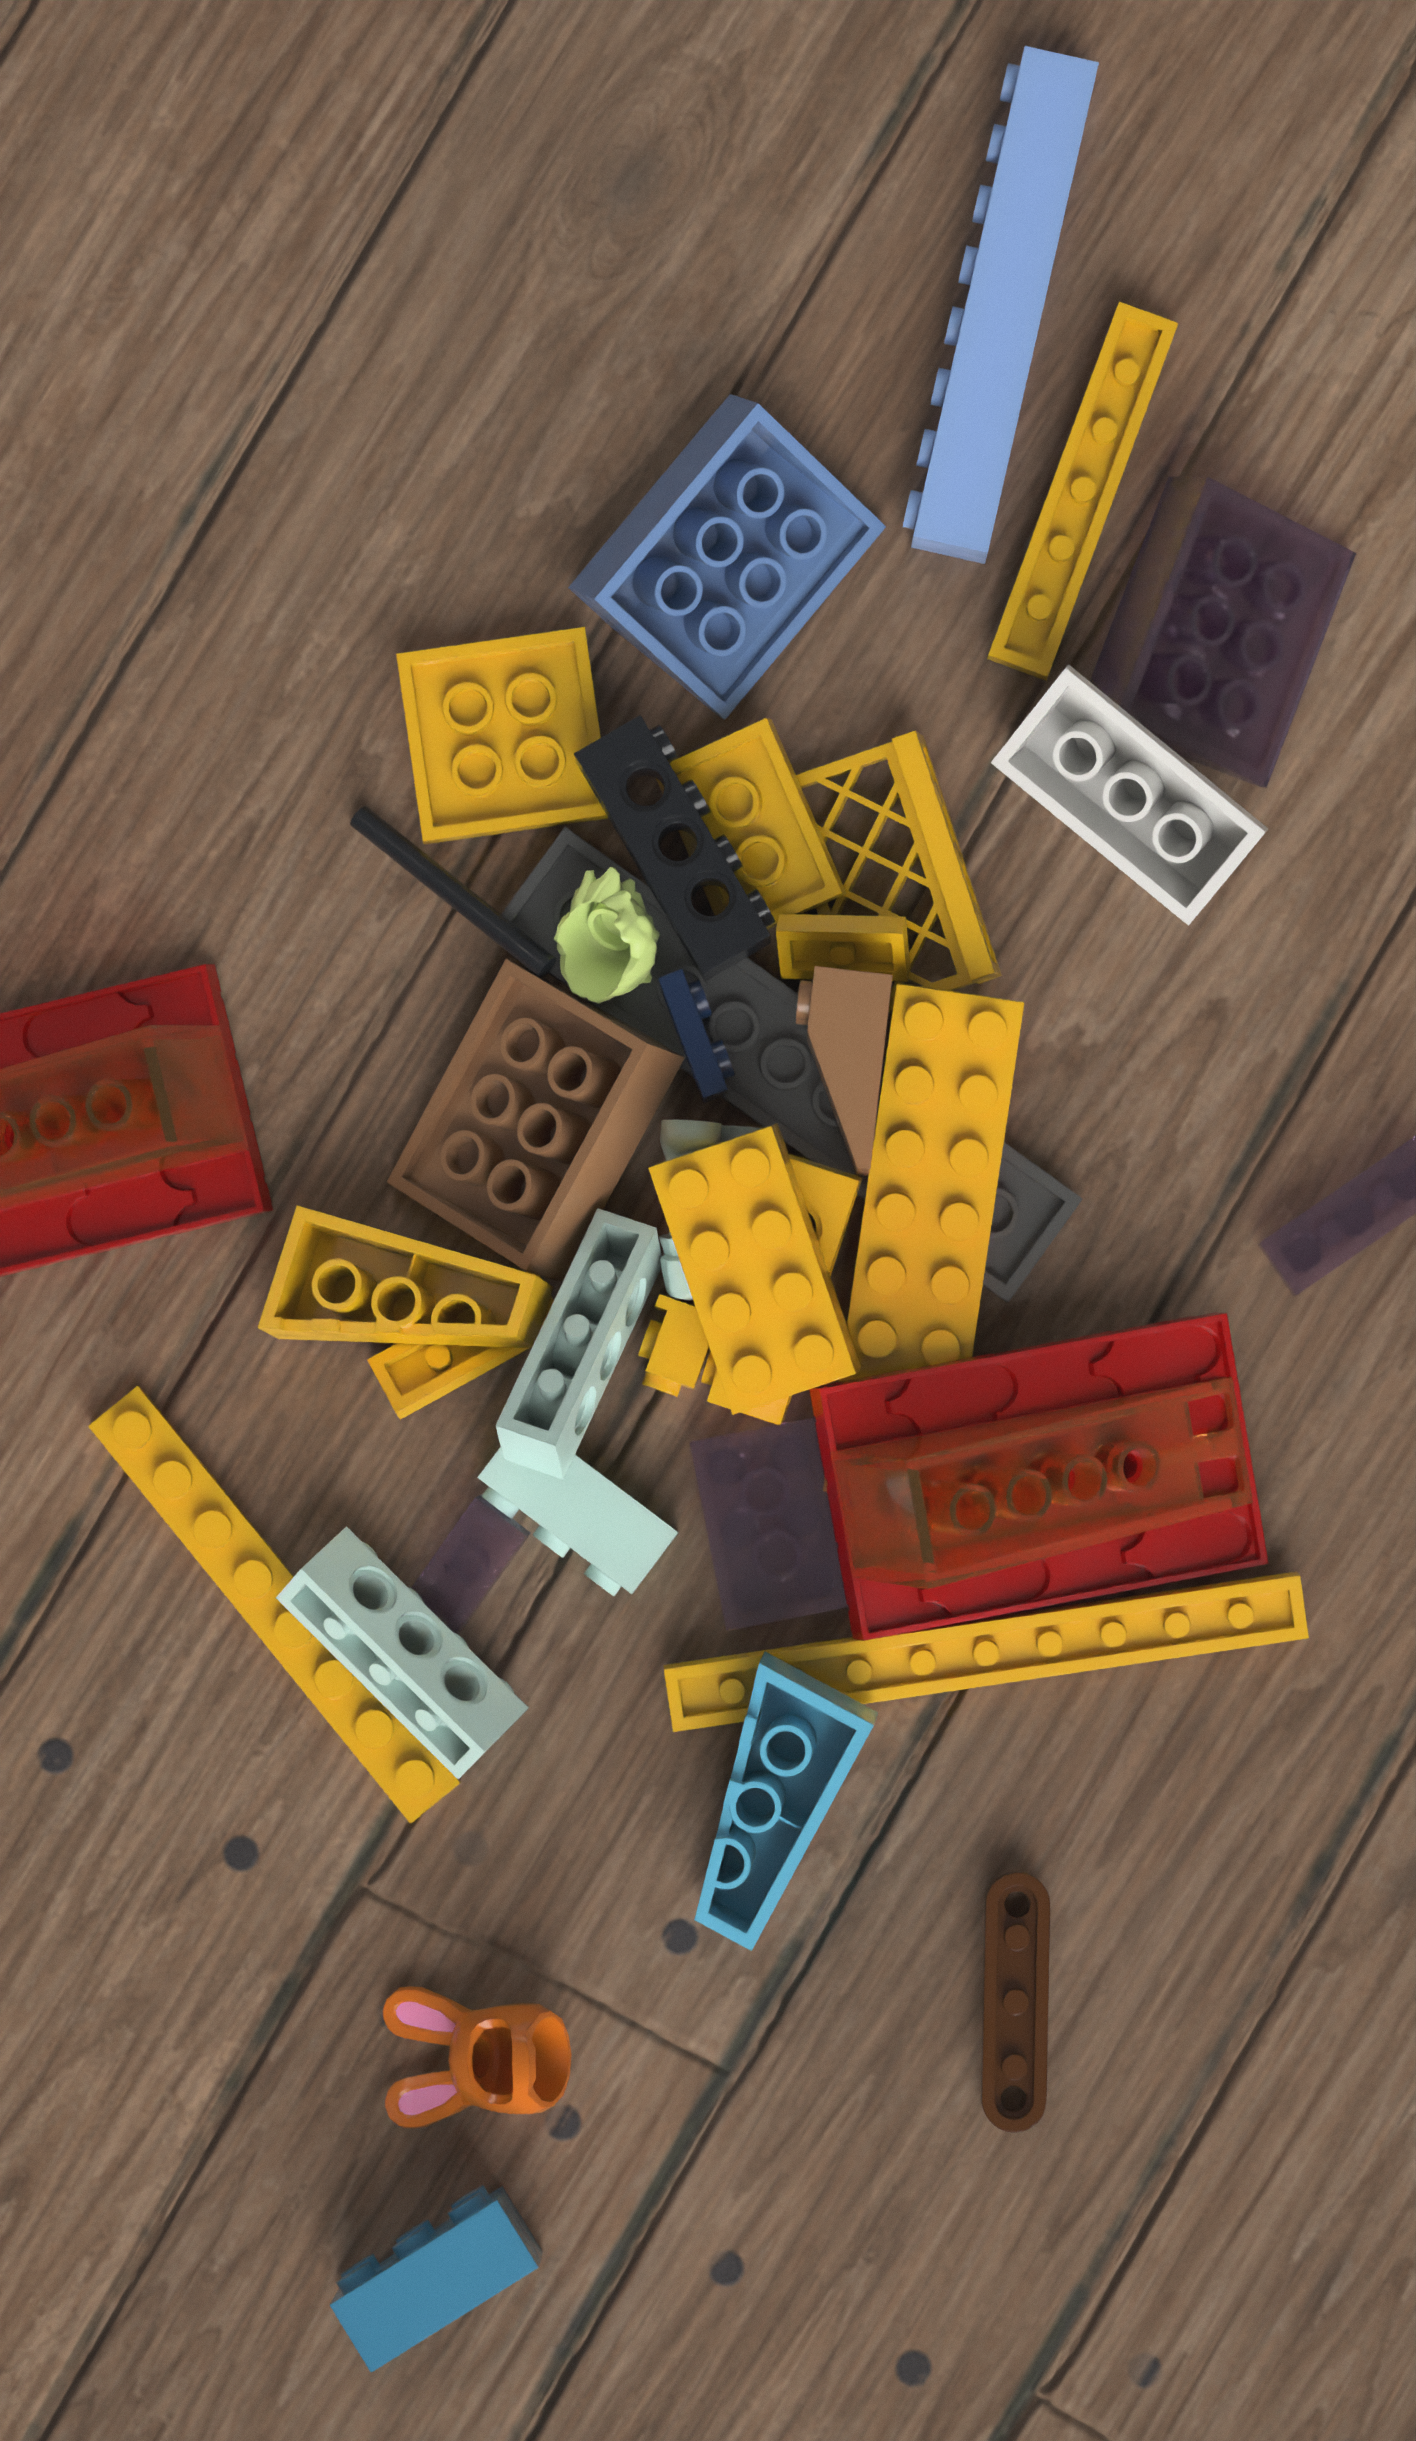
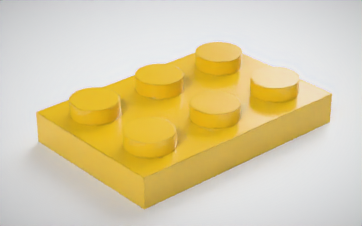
[656,718,847,930]

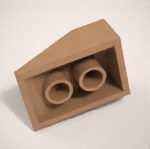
[796,966,893,1176]

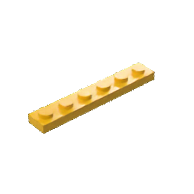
[987,302,1178,681]

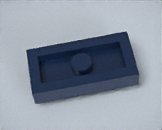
[658,969,735,1103]

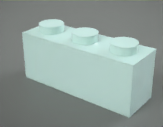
[477,1447,679,1596]

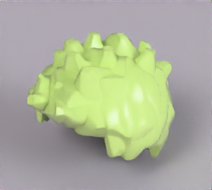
[554,867,660,1004]

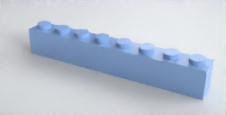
[903,46,1099,564]

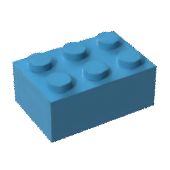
[330,2185,543,2372]

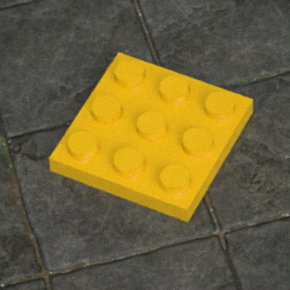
[396,627,608,845]

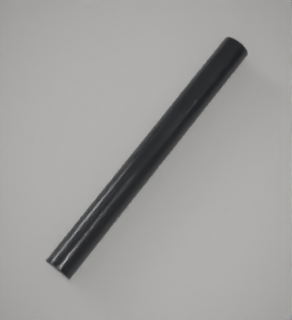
[350,806,556,978]

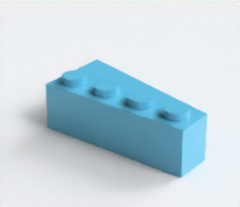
[694,1651,878,1951]

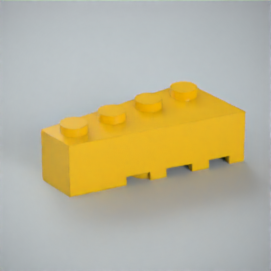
[258,1205,553,1348]

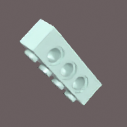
[495,1208,662,1479]
[276,1526,529,1779]

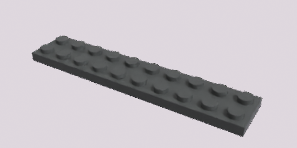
[502,827,1083,1303]

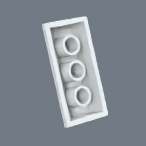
[991,665,1268,926]

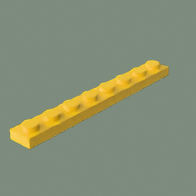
[88,1386,461,1824]

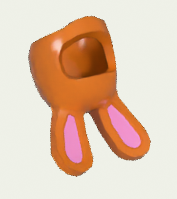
[383,1986,572,2129]

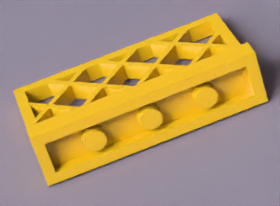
[796,730,1002,1012]

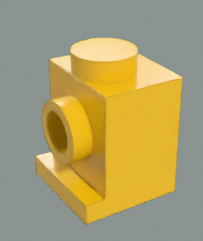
[638,1294,709,1397]

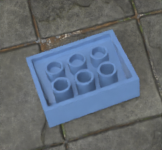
[568,394,886,720]

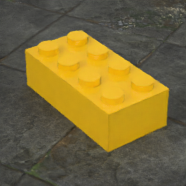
[648,1123,861,1415]

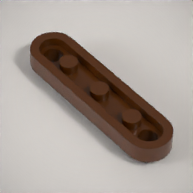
[981,1871,1050,2133]

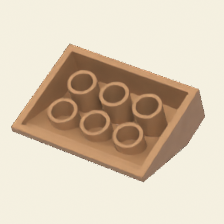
[387,959,685,1282]

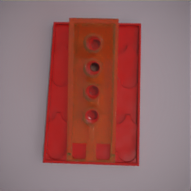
[0,964,273,1277]
[809,1312,1269,1641]

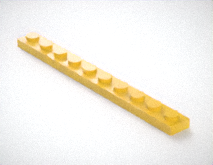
[663,1571,1309,1732]

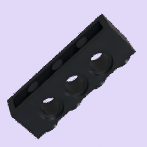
[574,715,775,982]

